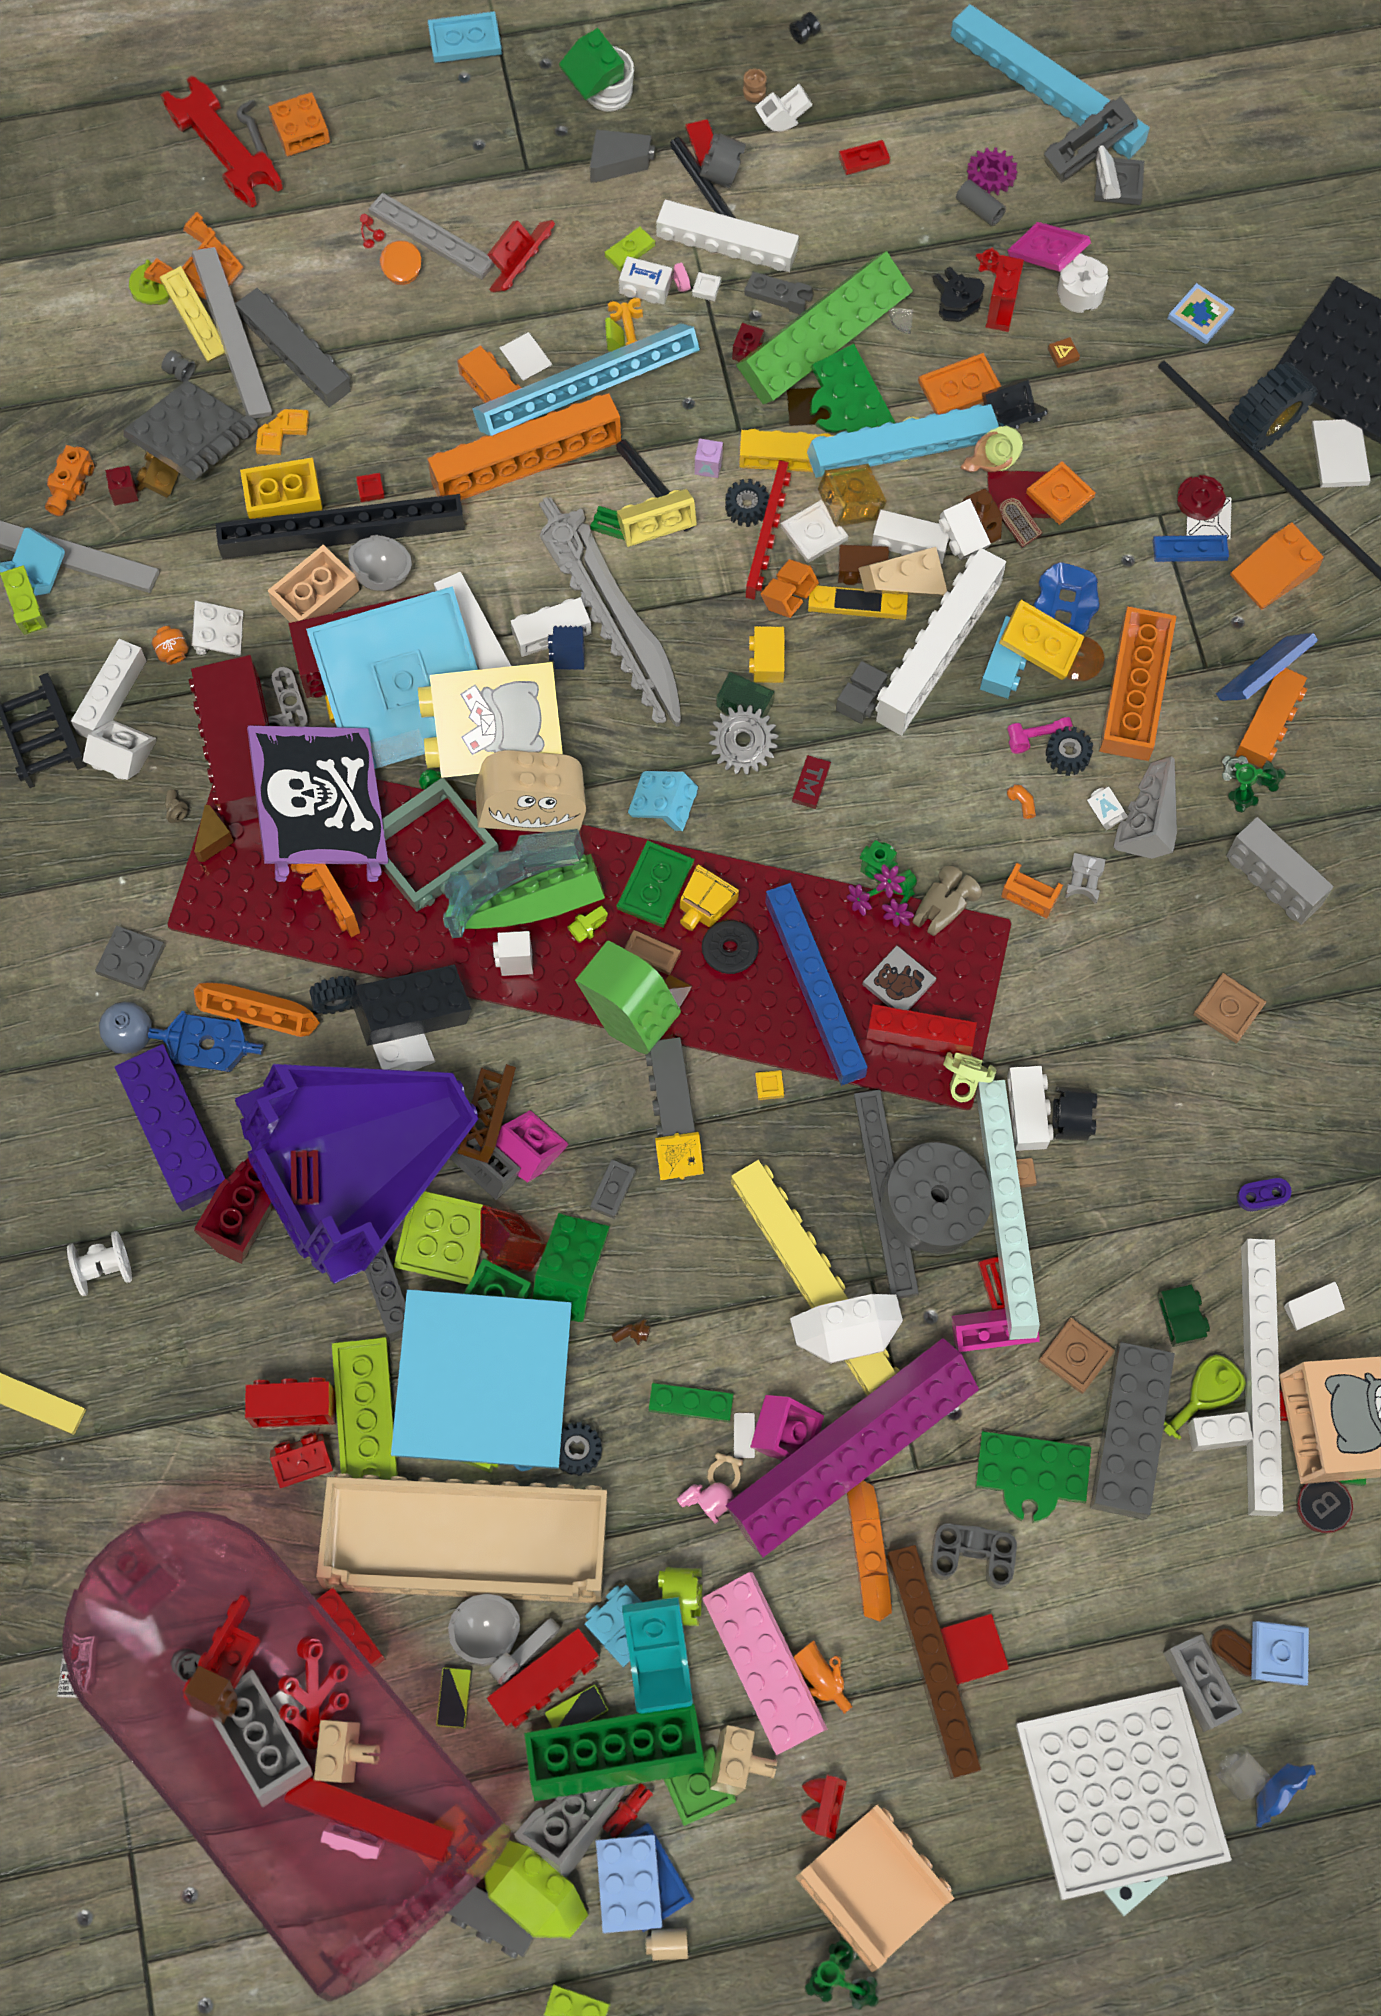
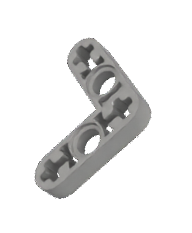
[268,667,309,727]
[488,1618,561,1686]

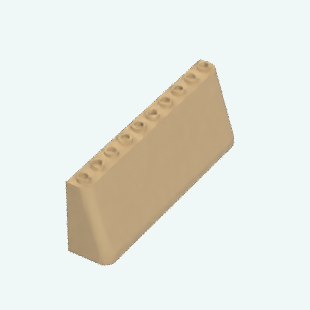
[317,1474,607,1603]

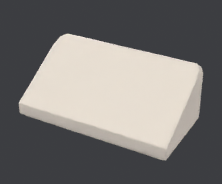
[1096,146,1121,199]
[1284,1282,1345,1331]

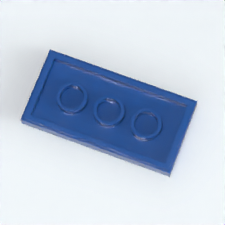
[1216,633,1318,701]

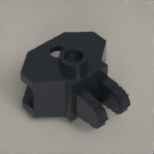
[932,267,985,322]

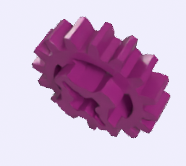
[967,147,1018,195]

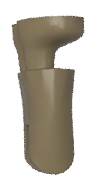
[913,866,982,936]

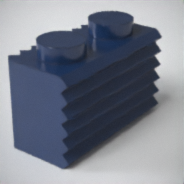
[548,625,585,670]

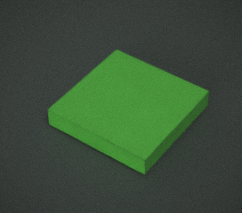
[664,1747,736,1826]

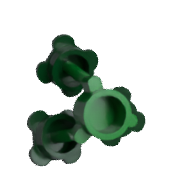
[1222,756,1286,813]
[805,1935,879,2010]

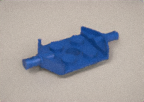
[148,1011,264,1072]

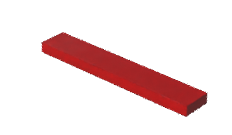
[284,1777,455,1863]

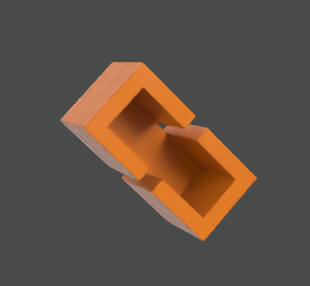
[760,559,819,618]

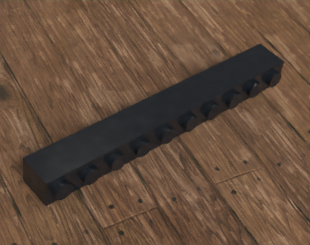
[215,494,465,559]

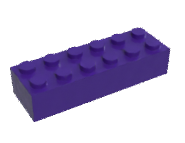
[114,1044,226,1212]

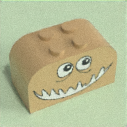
[475,750,586,835]

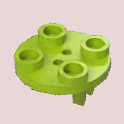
[129,260,170,305]

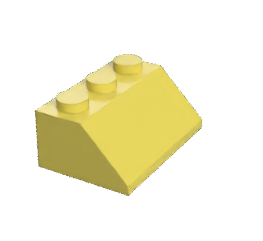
[617,489,697,547]

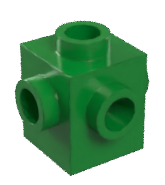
[859,840,898,883]

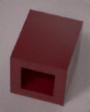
[105,465,139,506]

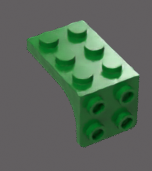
[533,1213,610,1322]

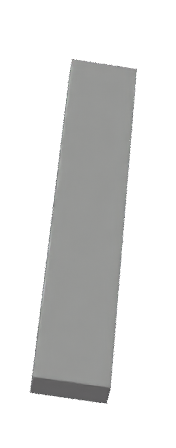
[369,193,495,280]

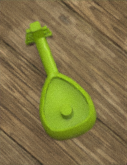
[1164,1354,1246,1440]

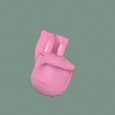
[676,1483,734,1524]

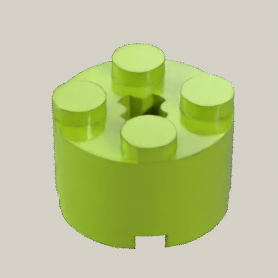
[658,1567,702,1626]

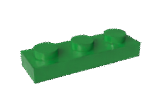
[648,1383,733,1423]

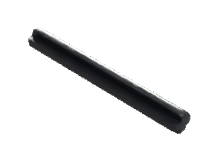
[670,137,736,218]
[616,439,694,532]

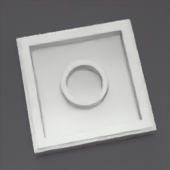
[781,500,848,563]

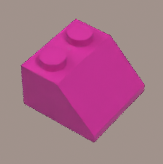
[496,1110,569,1183]
[750,1395,824,1461]

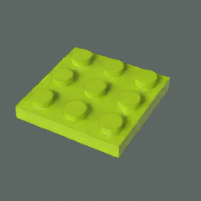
[394,1191,492,1285]

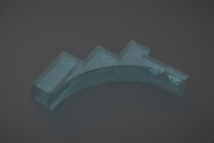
[443,829,585,938]

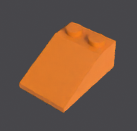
[1230,523,1324,610]

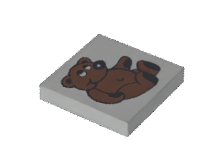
[862,946,936,1010]

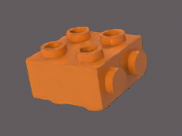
[268,92,330,156]

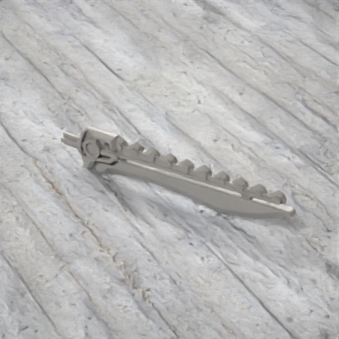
[539,497,681,727]

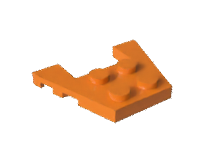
[144,212,243,300]

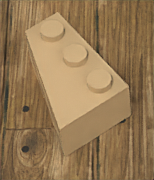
[859,547,947,597]

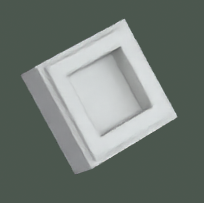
[692,272,721,301]

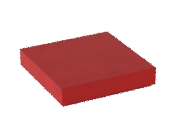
[940,1614,1009,1685]

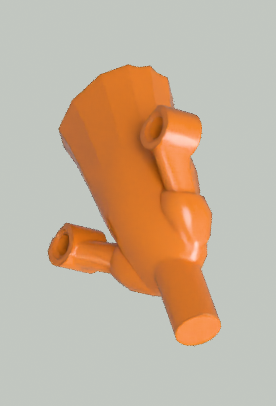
[793,1641,853,1714]

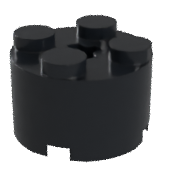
[1052,1086,1097,1141]

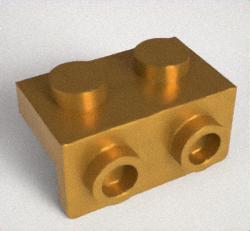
[136,451,179,498]

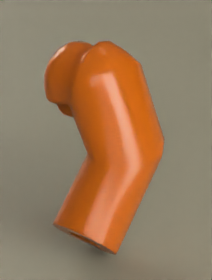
[1007,784,1036,819]

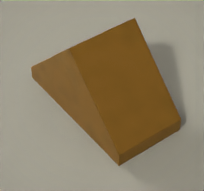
[194,805,234,862]

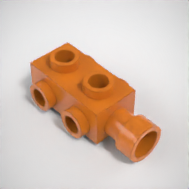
[45,445,94,516]

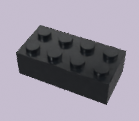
[351,965,471,1046]

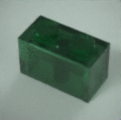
[716,672,775,718]

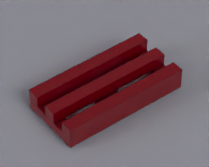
[291,1150,319,1205]

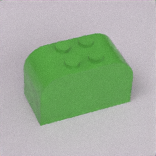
[575,940,681,1054]

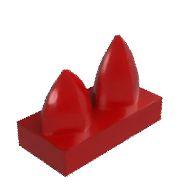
[801,1775,847,1840]

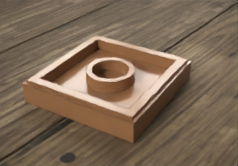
[1193,973,1266,1044]
[1039,1318,1115,1395]

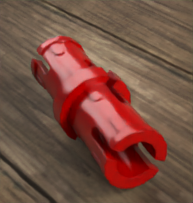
[602,1783,654,1839]

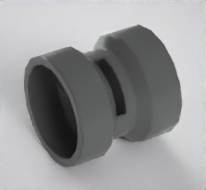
[162,350,195,383]
[170,1648,200,1682]

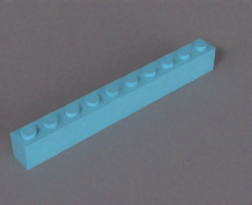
[951,4,1150,159]
[473,323,700,436]

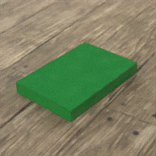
[617,841,694,928]

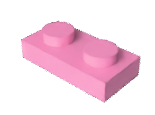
[321,1820,385,1859]

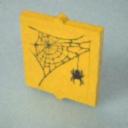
[655,1132,704,1180]

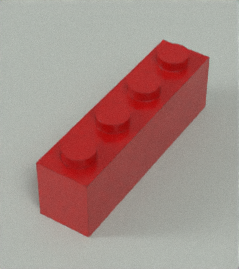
[867,1004,977,1056]
[486,1628,599,1729]

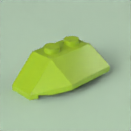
[481,1838,588,1939]

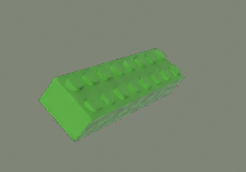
[736,251,913,404]

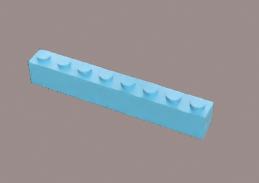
[807,404,999,478]

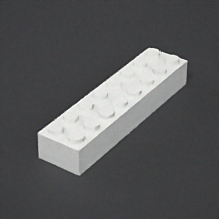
[875,548,1006,736]

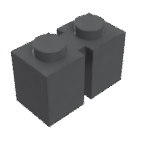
[836,661,889,724]

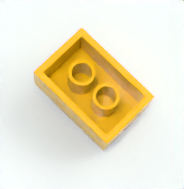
[240,457,323,519]

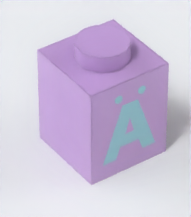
[695,439,723,478]

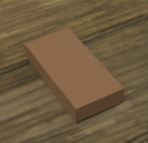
[624,930,681,975]

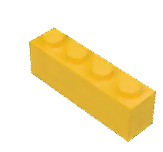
[739,429,835,472]

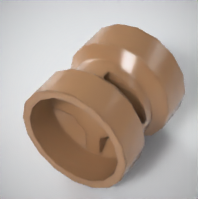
[743,69,766,103]

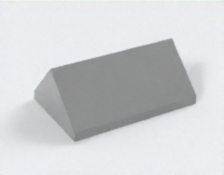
[1163,1634,1243,1732]

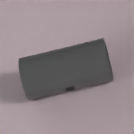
[956,179,1006,226]

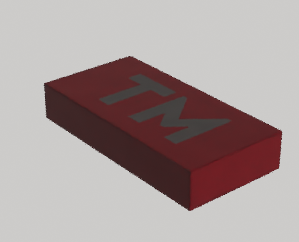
[792,755,831,809]

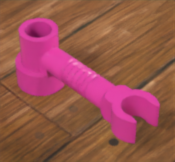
[1007,717,1073,754]

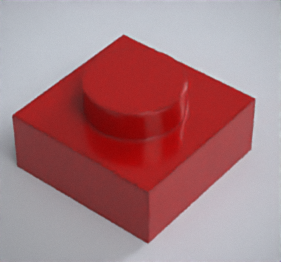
[356,473,385,503]

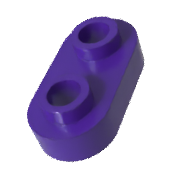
[1237,1178,1292,1211]

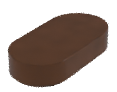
[1210,1629,1252,1677]

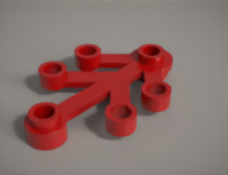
[278,1636,349,1749]

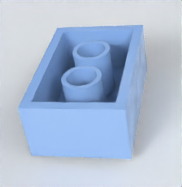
[596,1835,662,1933]

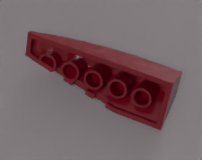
[194,1157,274,1264]

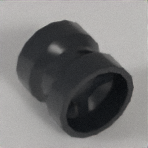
[789,12,821,44]

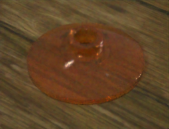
[1067,636,1104,681]

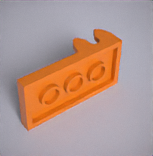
[291,864,360,937]

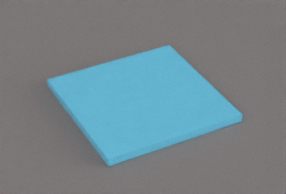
[306,586,478,769]
[391,1290,571,1469]

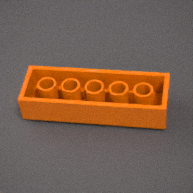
[1099,606,1176,761]

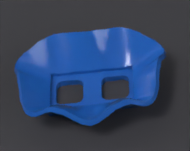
[1034,563,1099,634]
[1255,1763,1316,1827]

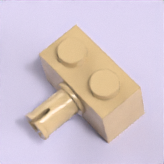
[314,1720,380,1782]
[710,1725,777,1796]

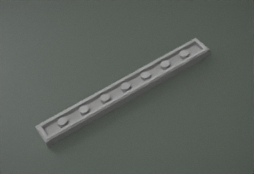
[192,247,272,419]
[0,521,159,593]

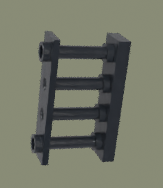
[0,673,87,788]

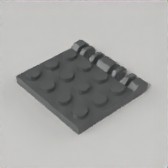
[124,380,258,481]

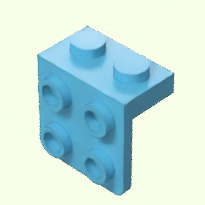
[0,528,65,596]
[628,771,698,831]

